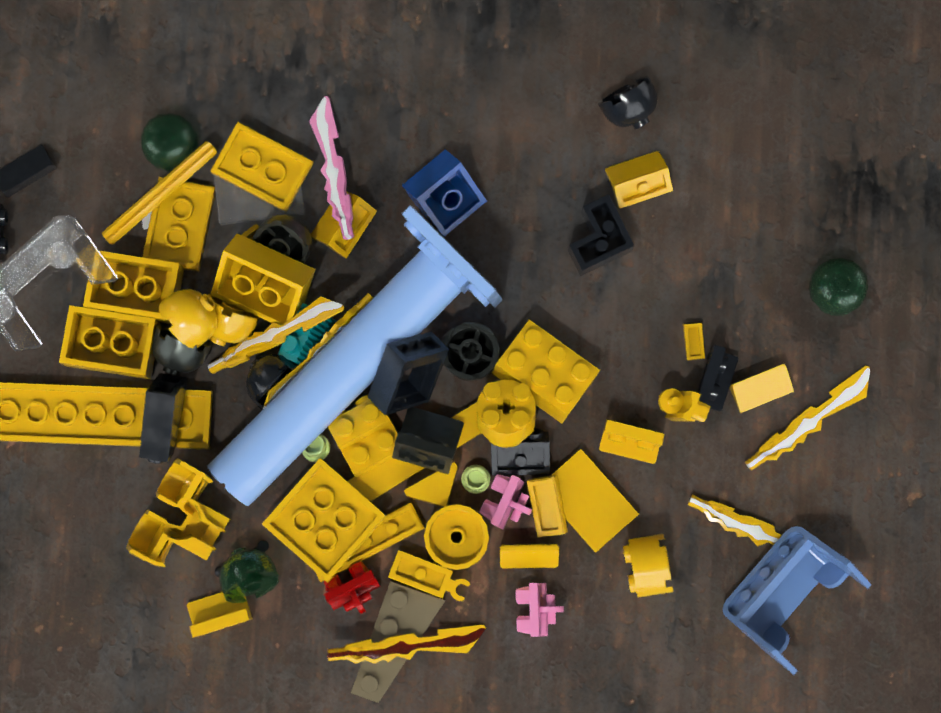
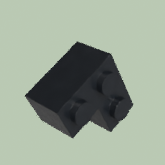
[568,194,634,276]

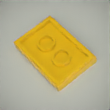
[210,122,314,213]
[142,177,216,272]
[550,449,639,553]

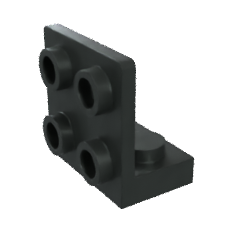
[392,407,464,474]

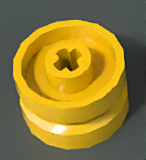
[424,504,489,570]

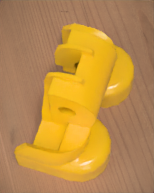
[126,458,230,567]

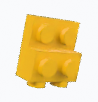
[328,395,398,478]

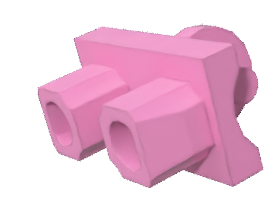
[479,474,532,530]
[516,583,564,637]

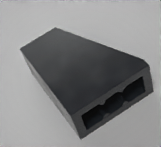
[139,373,188,464]

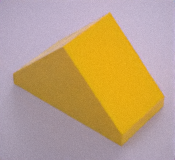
[403,462,458,507]

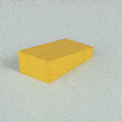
[683,322,705,360]

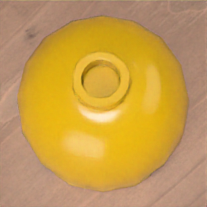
[159,289,217,348]
[208,293,259,346]

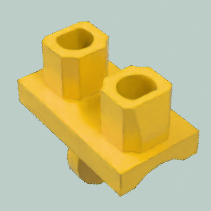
[658,388,711,422]

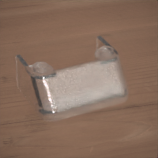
[0,215,118,352]

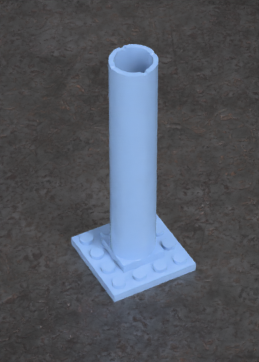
[207,206,502,506]

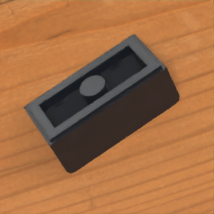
[0,144,57,198]

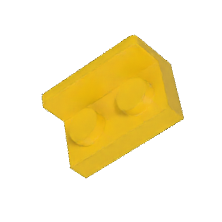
[599,420,665,464]

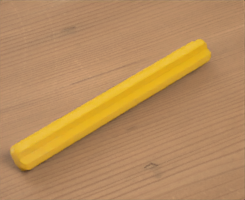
[102,141,217,245]

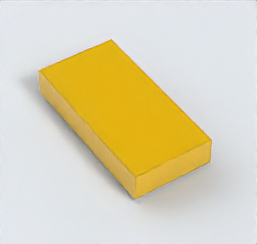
[527,475,568,538]

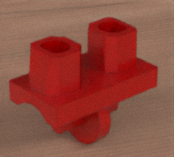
[324,561,380,614]

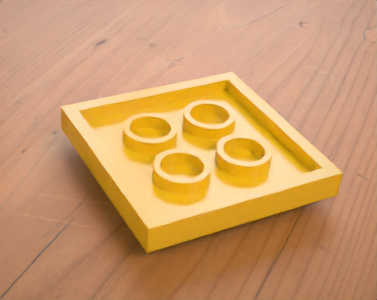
[262,458,386,583]

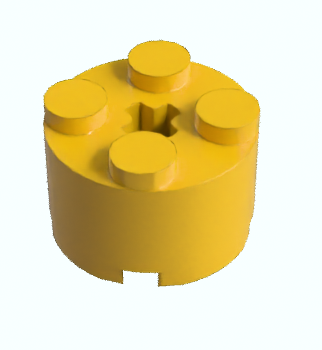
[477,380,536,448]
[623,533,673,598]

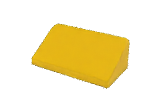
[729,363,794,413]
[500,544,559,568]

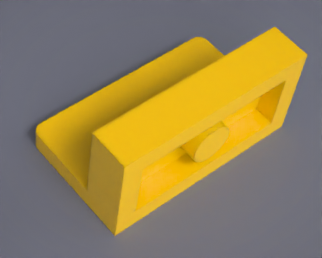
[605,151,673,209]
[311,191,377,259]
[187,586,253,638]

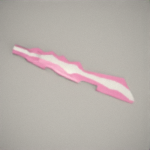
[309,96,354,240]

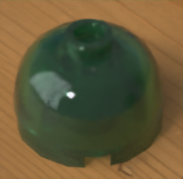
[140,113,199,172]
[809,258,868,316]
[219,548,280,603]

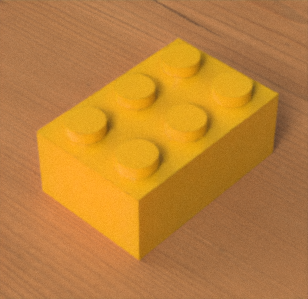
[210,233,316,325]
[83,250,184,324]
[59,305,160,380]
[492,319,600,424]

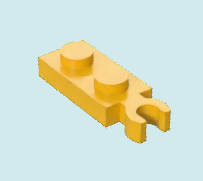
[388,550,470,601]

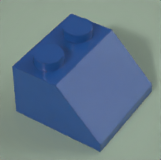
[401,149,487,237]

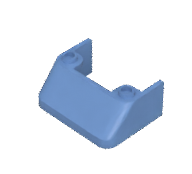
[723,526,872,675]

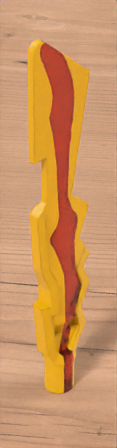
[327,625,486,664]

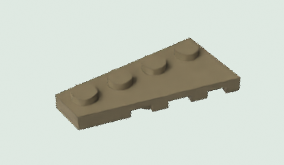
[351,581,446,703]

